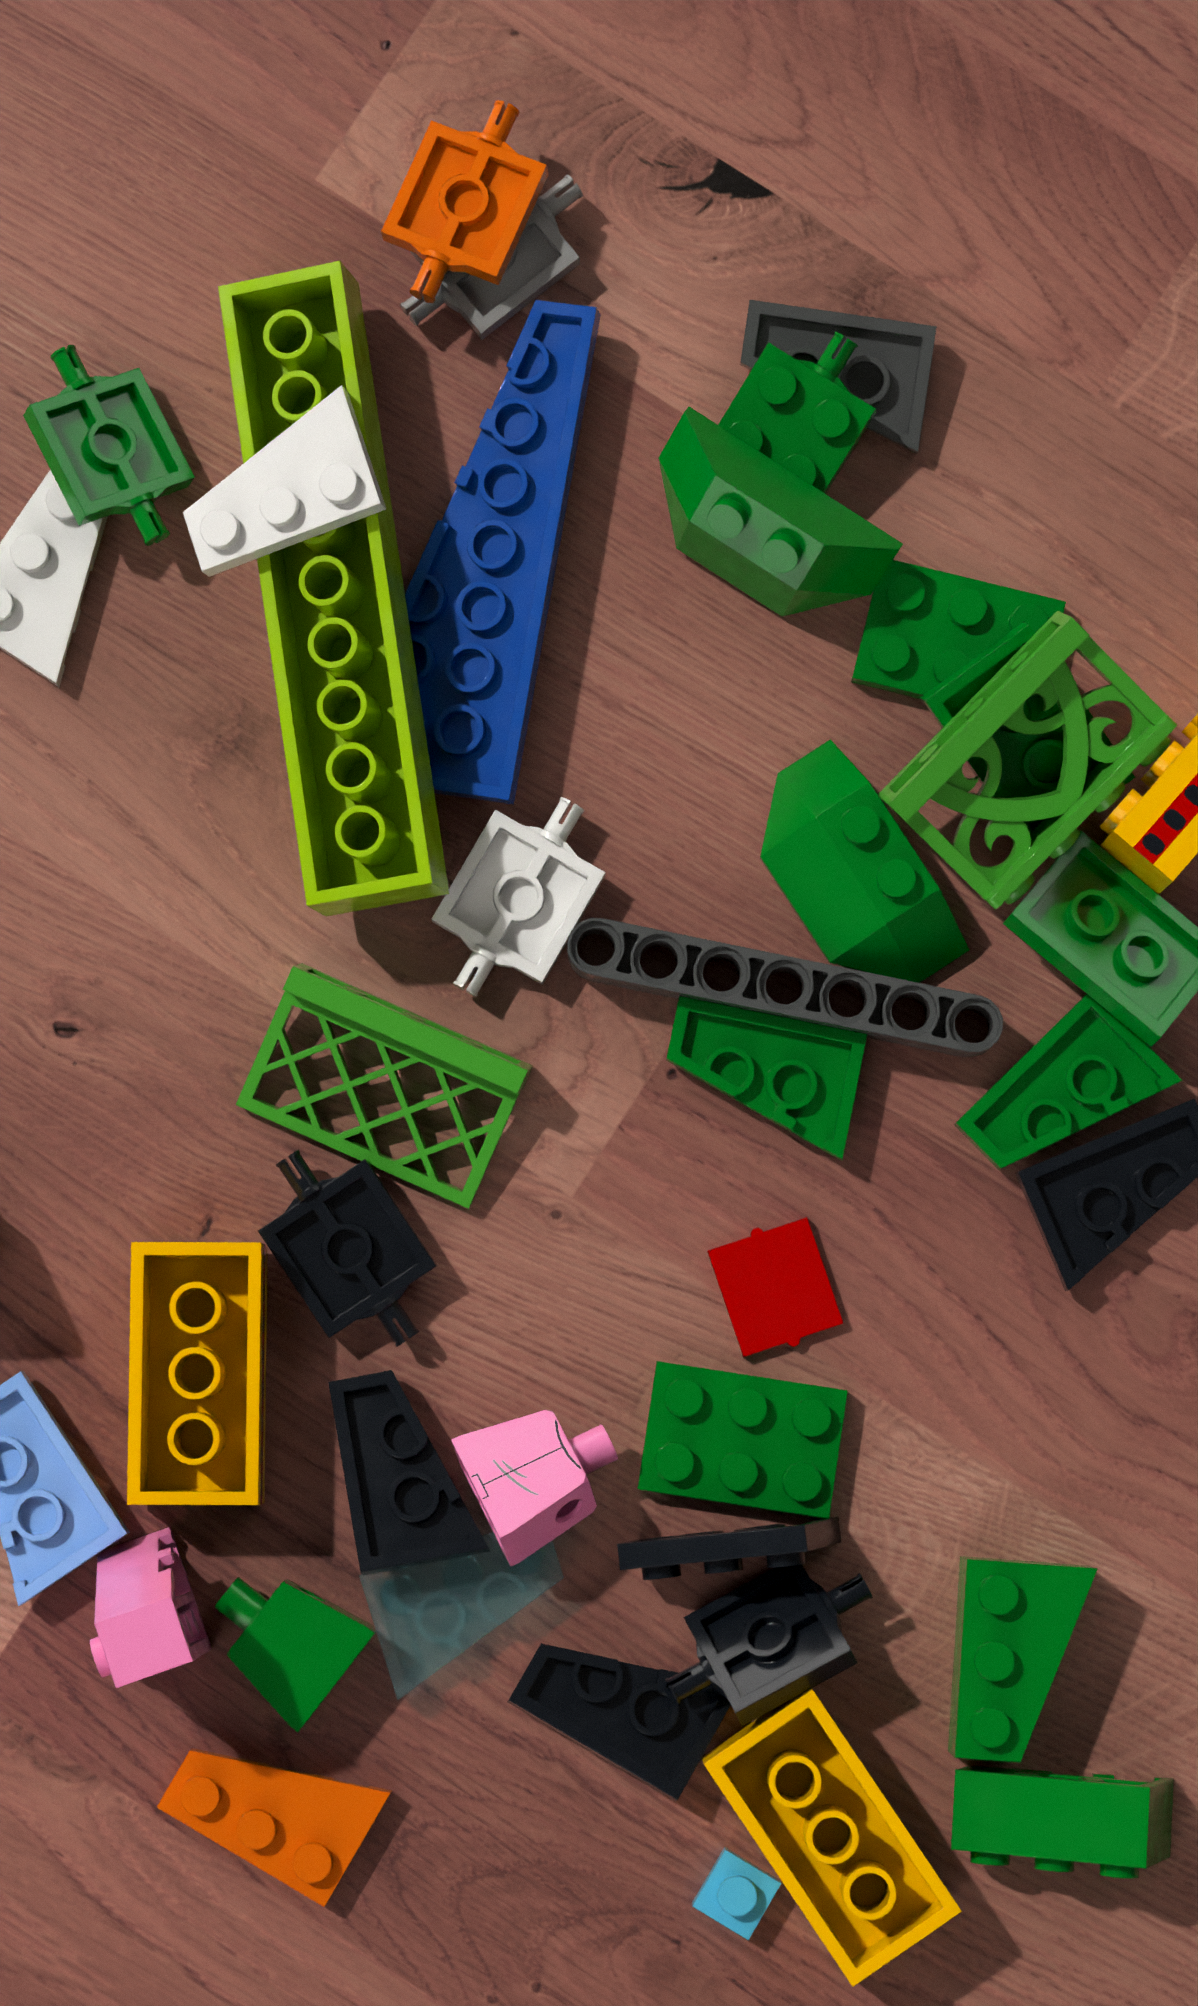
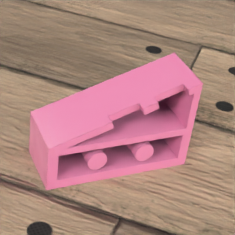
[90,1526,212,1688]

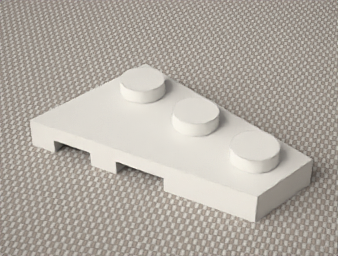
[183,385,386,577]
[0,470,108,687]

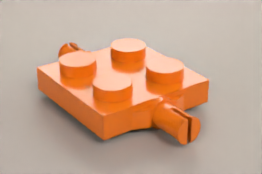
[381,100,549,303]

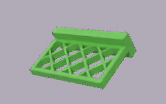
[236,963,533,1209]

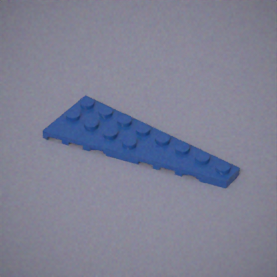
[405,300,601,805]

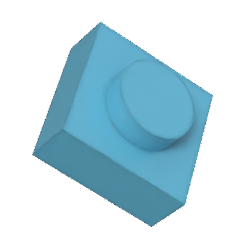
[692,1847,782,1940]

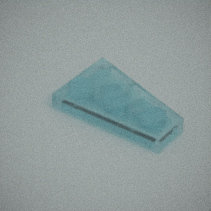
[359,1532,564,1700]

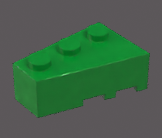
[948,1556,1098,1762]
[951,1766,1174,1879]

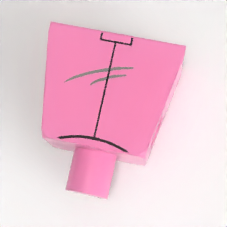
[451,1410,618,1567]

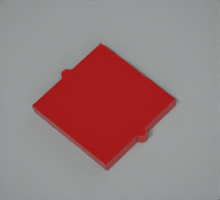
[707,1217,843,1357]

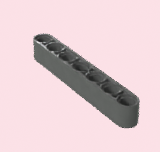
[567,918,1003,1057]

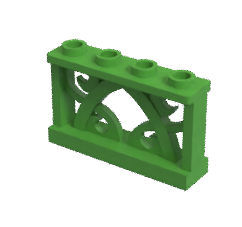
[878,611,1177,909]

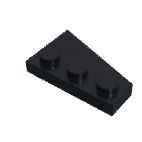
[1015,1098,1198,1291]
[328,1370,491,1576]
[617,1517,841,1580]
[507,1643,731,1801]

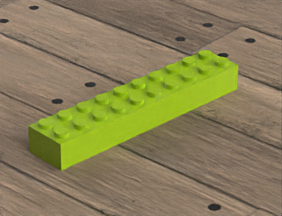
[218,261,449,917]

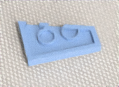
[0,1371,130,1606]

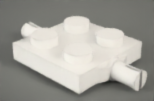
[431,797,606,997]

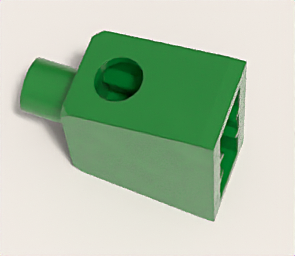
[214,1577,378,1732]

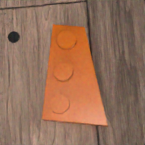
[157,1748,392,1907]

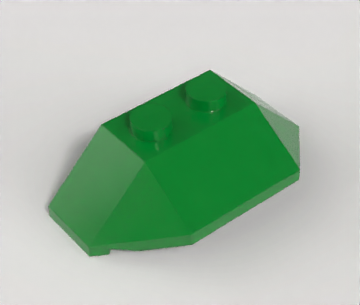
[658,407,903,617]
[760,739,969,983]

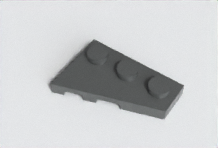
[740,300,937,454]

